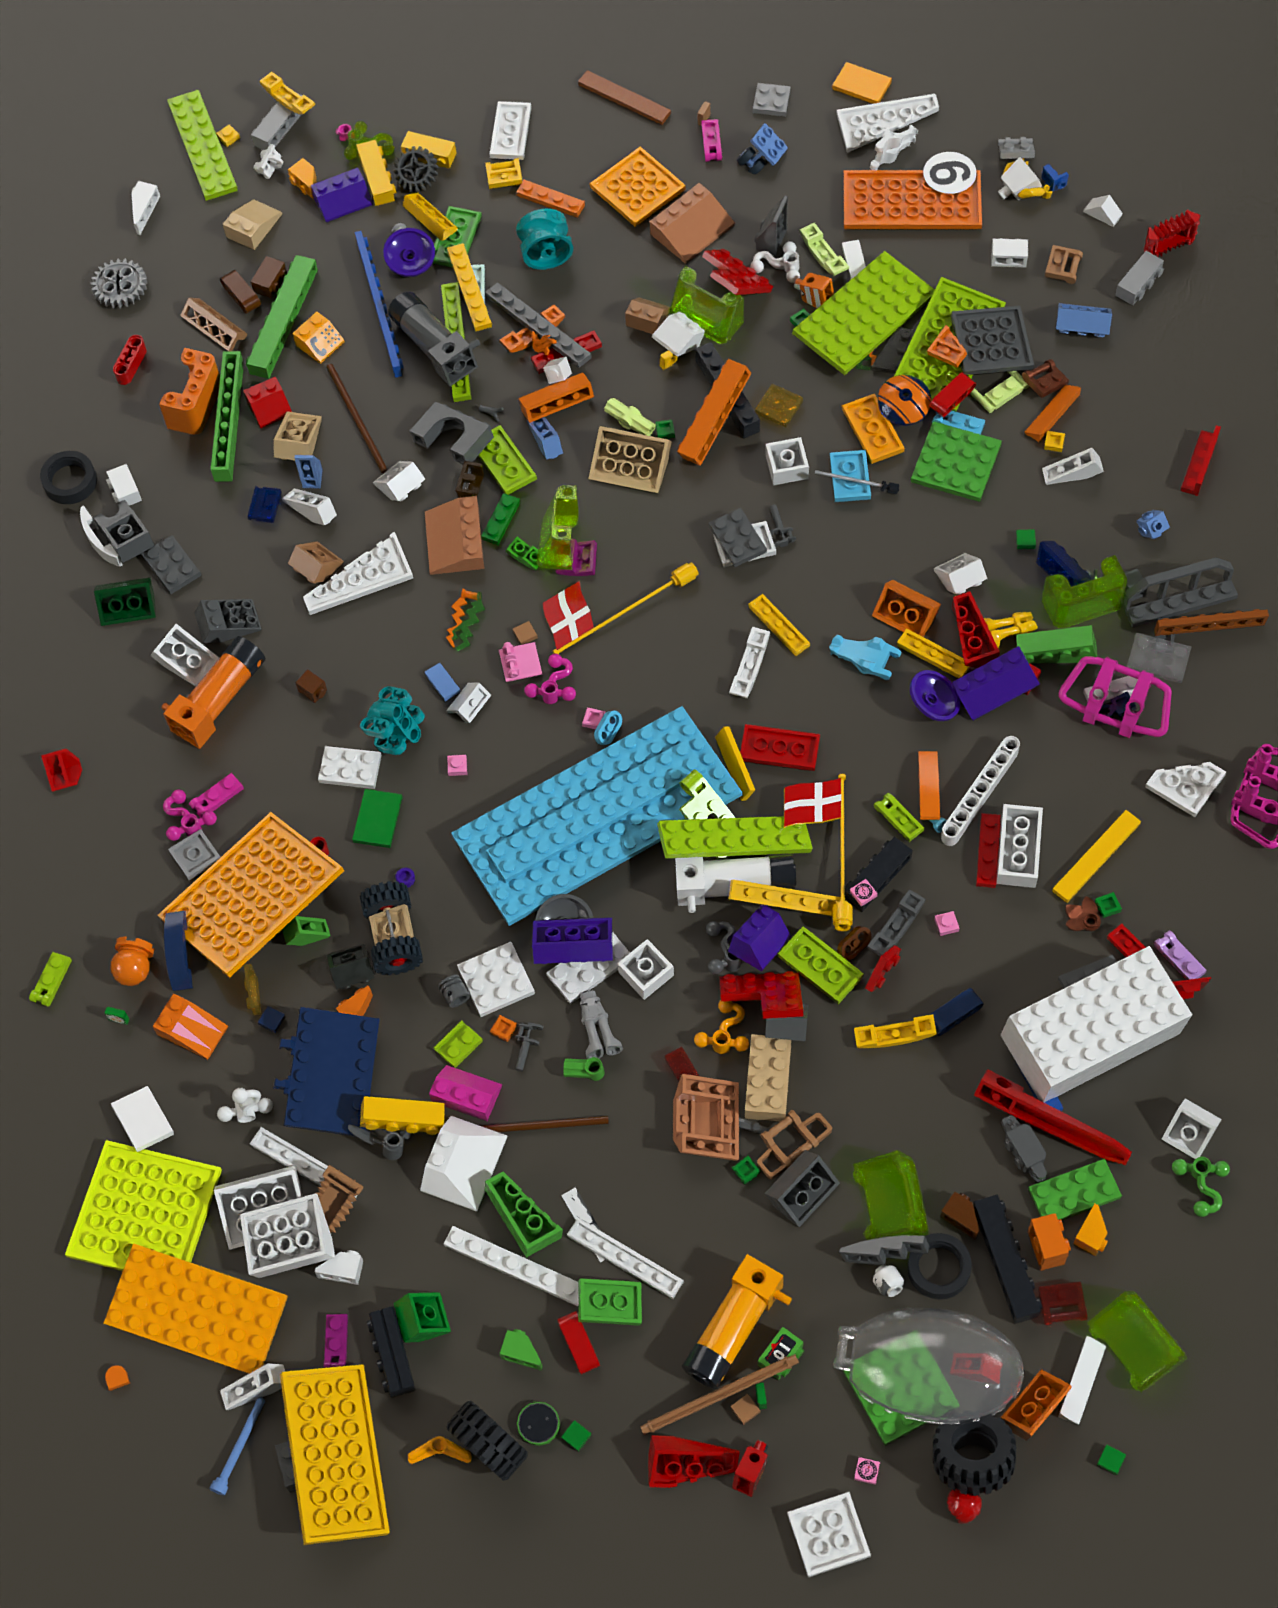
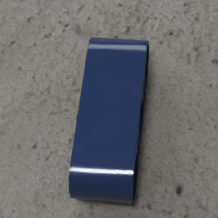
[930,988,984,1036]

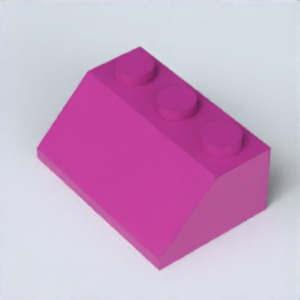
[429,1065,502,1121]

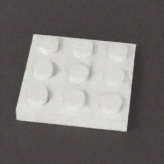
[457,942,535,1017]
[787,1492,871,1577]

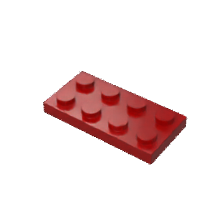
[740,724,820,771]

